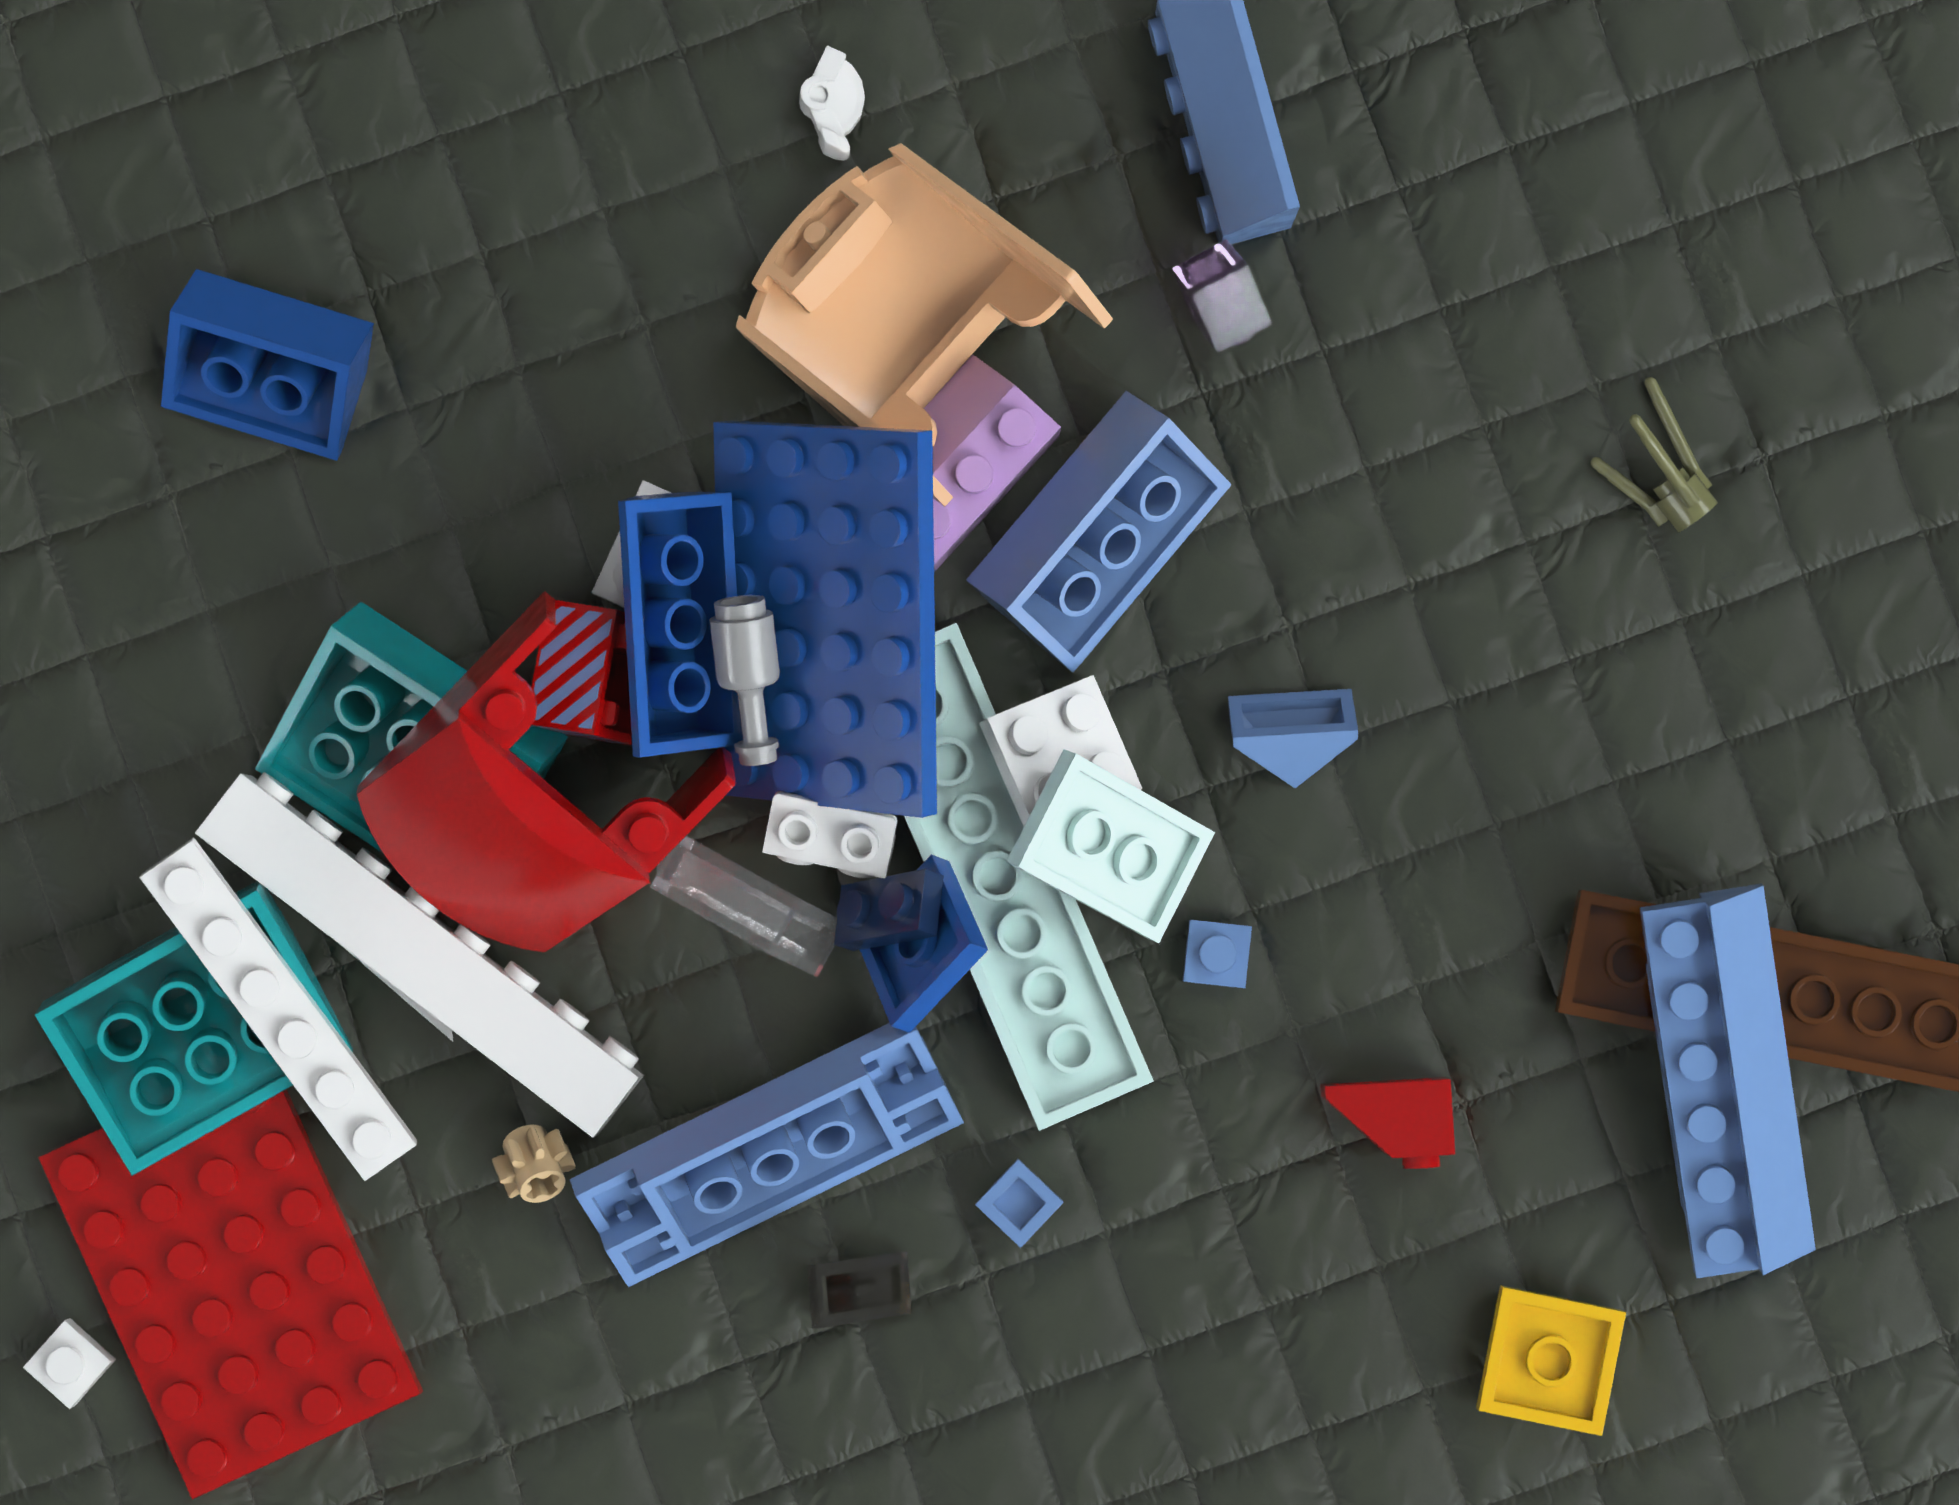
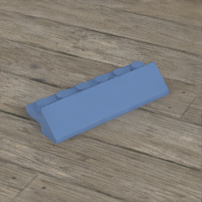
[1639,883,1816,1278]
[570,1023,964,1287]

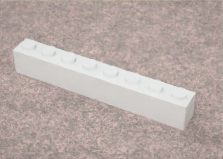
[195,772,644,1138]

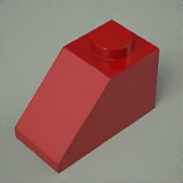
[1320,1077,1455,1169]

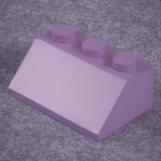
[924,354,1061,571]

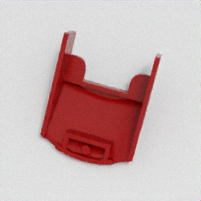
[357,591,736,952]

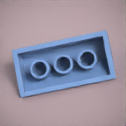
[1148,0,1300,247]
[966,391,1232,673]

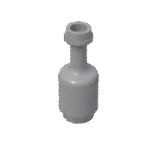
[709,595,780,766]

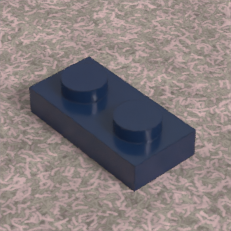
[834,869,944,951]

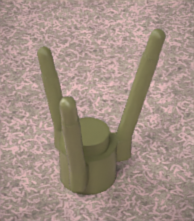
[1590,377,1718,532]

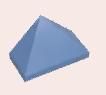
[1228,689,1358,788]

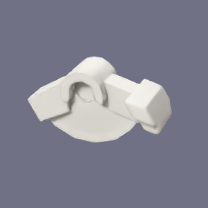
[799,46,865,161]

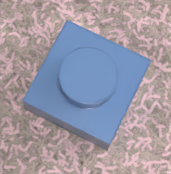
[1182,920,1252,988]
[975,1158,1064,1248]

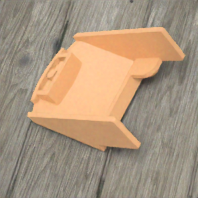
[736,143,1113,507]

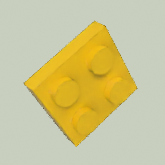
[1476,1285,1626,1436]

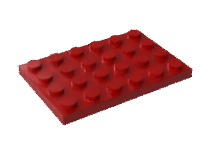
[38,1089,423,1500]

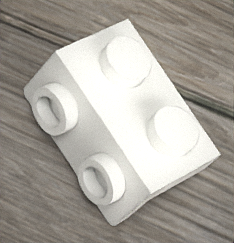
[762,791,897,878]

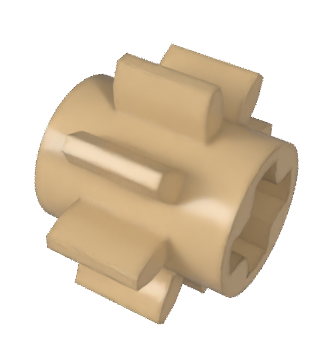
[492,1125,576,1203]

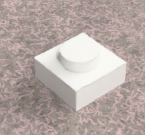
[23,1318,116,1409]

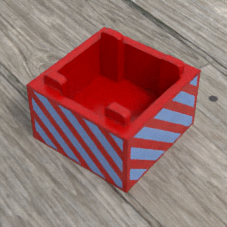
[531,600,632,746]

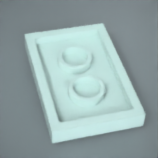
[1006,749,1215,943]

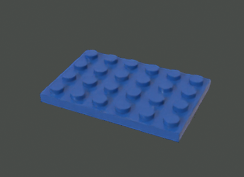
[713,421,937,818]

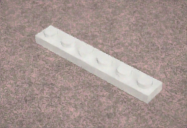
[139,837,417,1181]

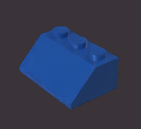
[161,269,374,461]

